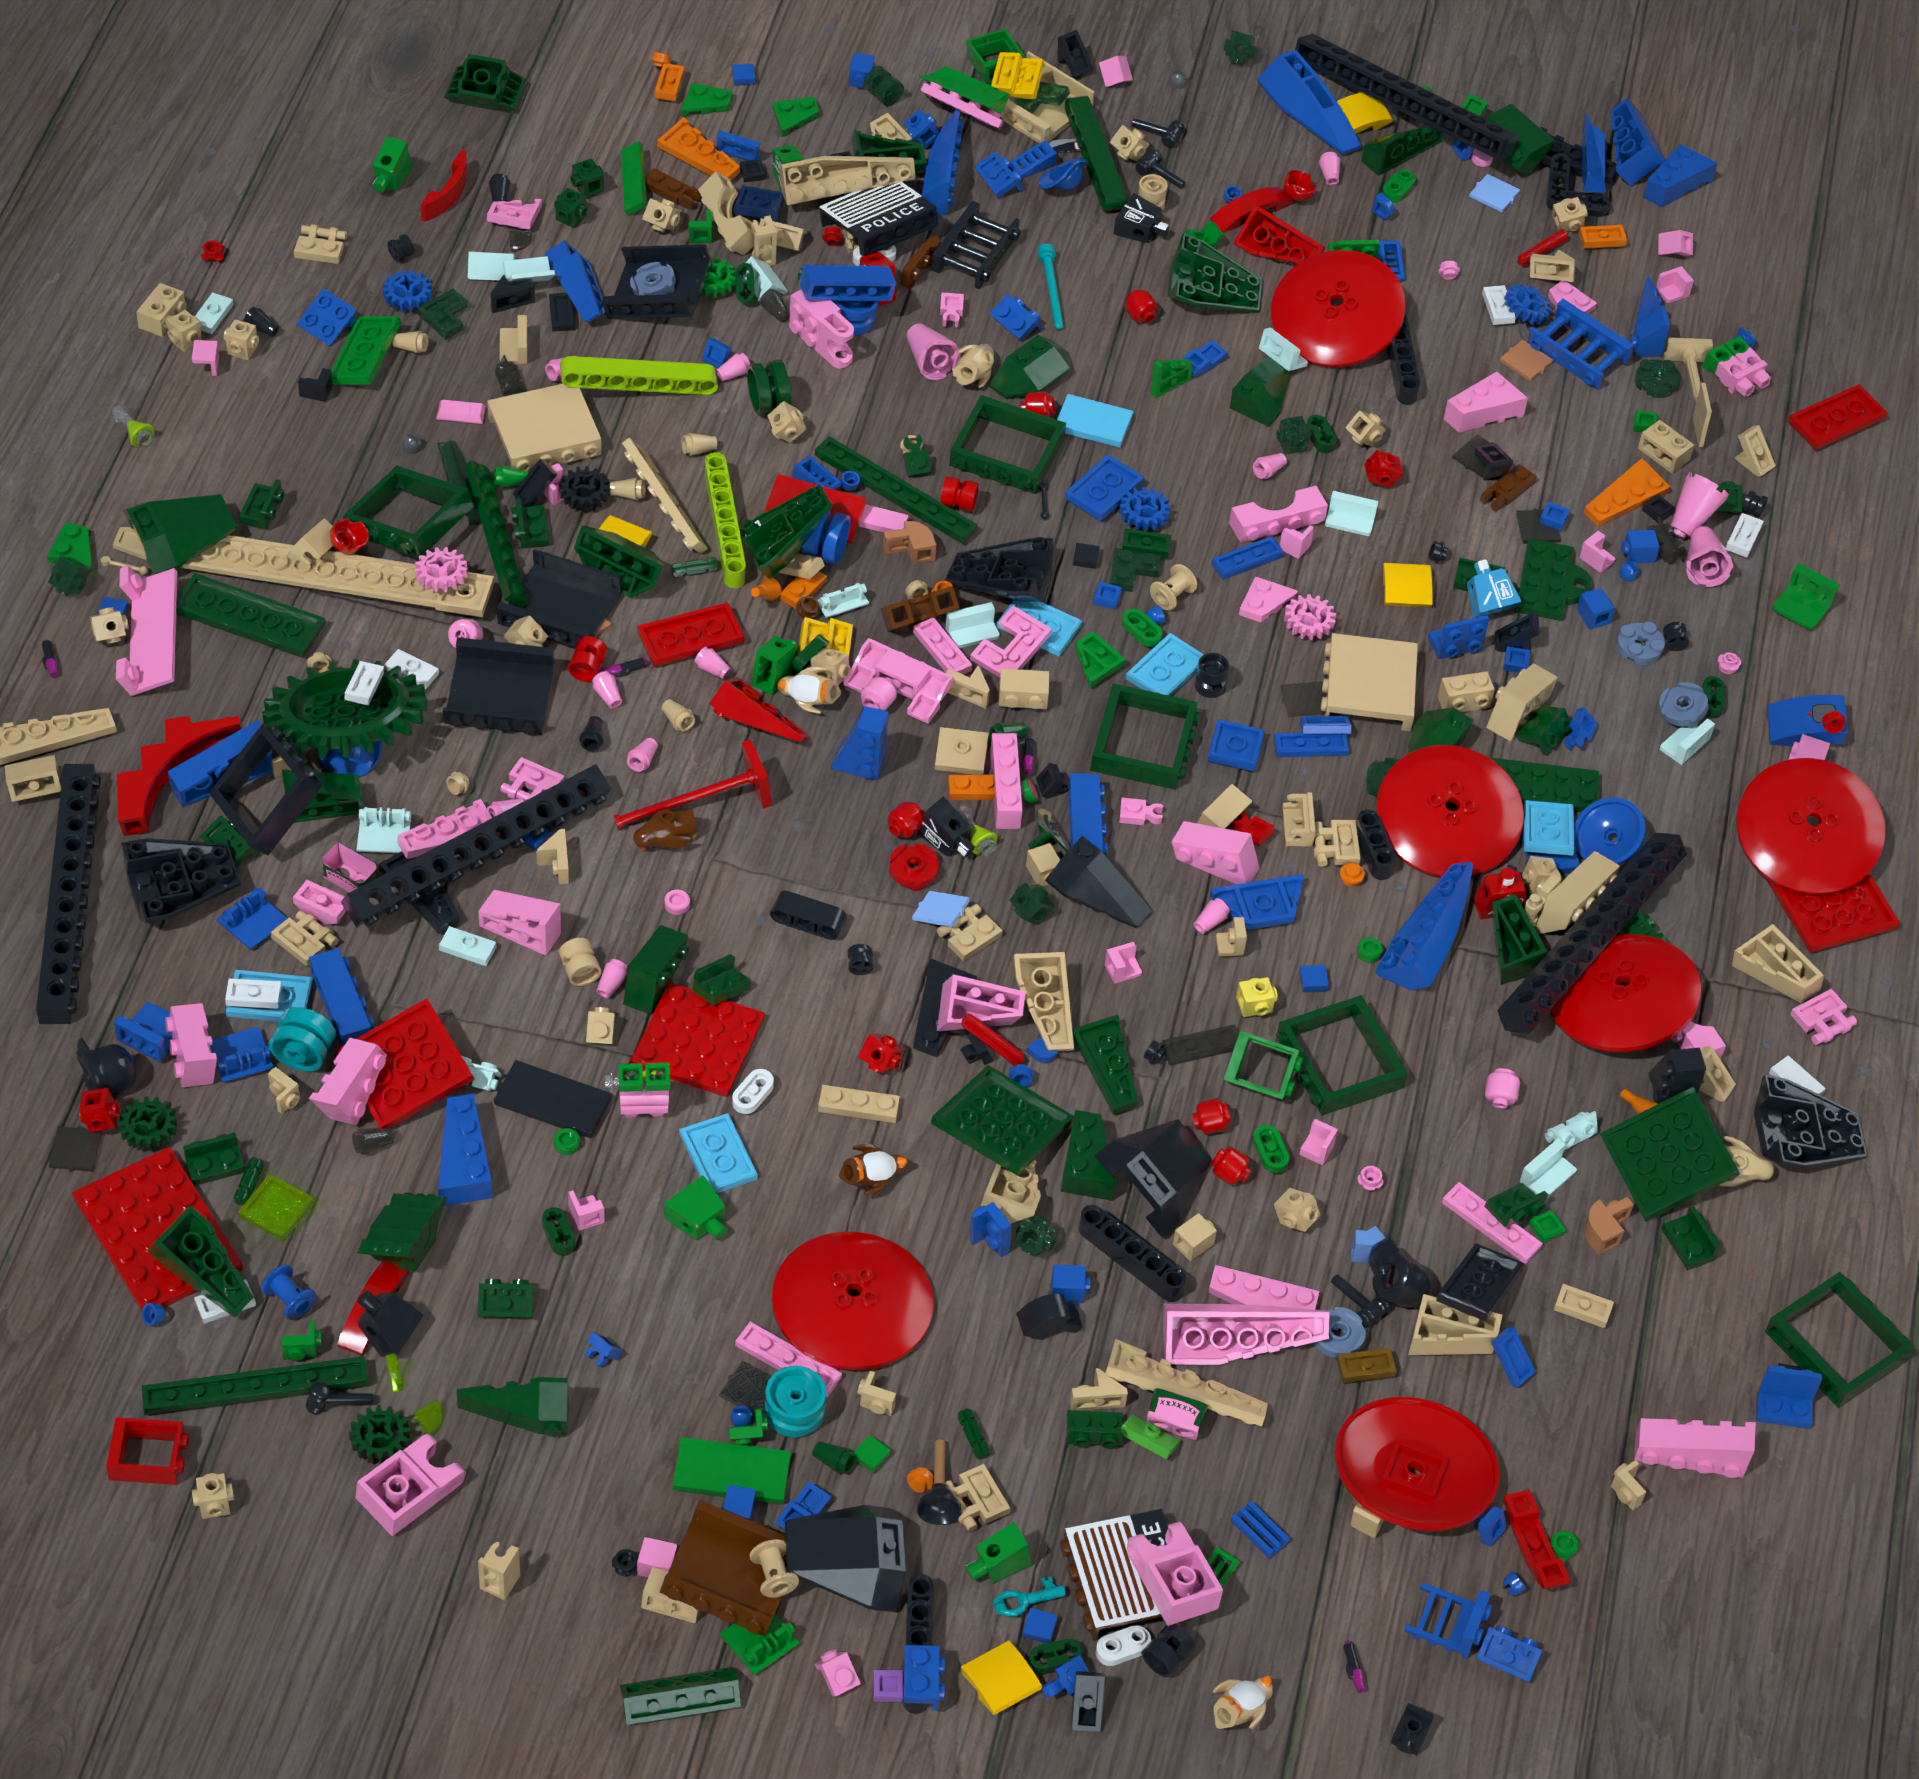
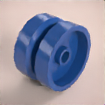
[831,300,879,336]
[802,511,851,566]

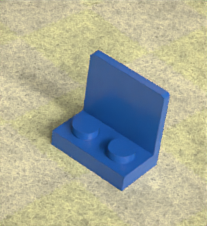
[1428,615,1489,659]
[114,1002,173,1063]
[1756,1366,1822,1429]

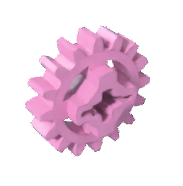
[415,547,468,592]
[1284,594,1336,640]

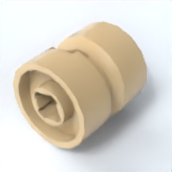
[1138,174,1168,212]
[559,938,601,986]

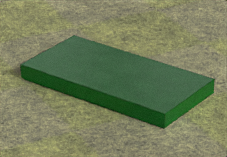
[331,316,402,385]
[672,1437,791,1505]

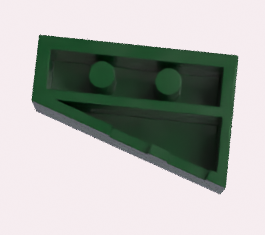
[852,130,926,176]
[282,769,364,823]
[1492,894,1547,985]
[623,925,689,1015]
[1061,1110,1115,1201]

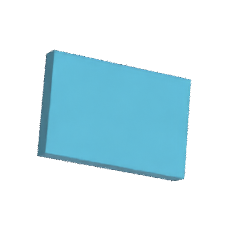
[1057,394,1133,448]
[997,601,1082,656]
[1126,633,1204,696]
[1523,800,1574,856]
[226,970,313,1022]
[679,1113,758,1193]

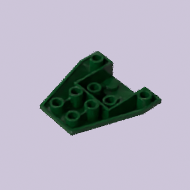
[1167,233,1262,313]
[739,484,833,579]
[123,494,238,575]

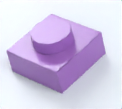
[873,1670,903,1702]

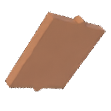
[1499,340,1553,381]

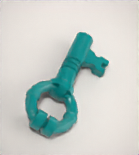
[993,1576,1066,1617]

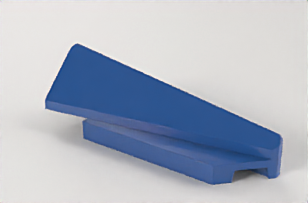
[1582,114,1606,193]
[544,240,605,322]

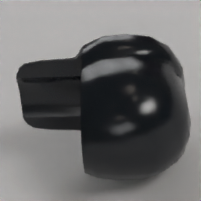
[76,1038,137,1095]
[1369,1241,1431,1308]

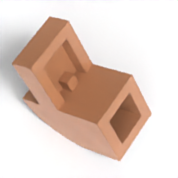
[883,521,936,565]
[1584,1197,1634,1255]

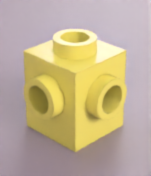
[1236,977,1278,1017]

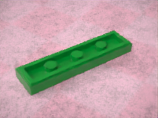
[621,141,647,216]

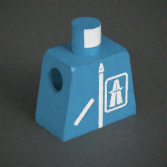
[1467,560,1521,618]

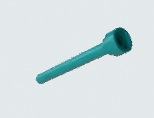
[1037,244,1063,330]

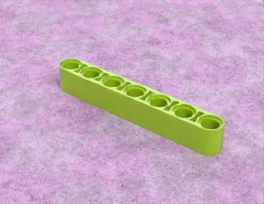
[560,356,718,395]
[705,453,746,588]

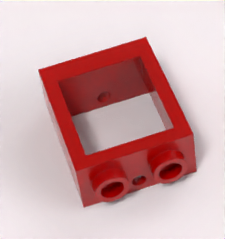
[106,1417,189,1485]

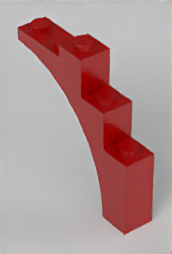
[117,716,243,836]

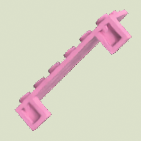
[116,565,177,696]

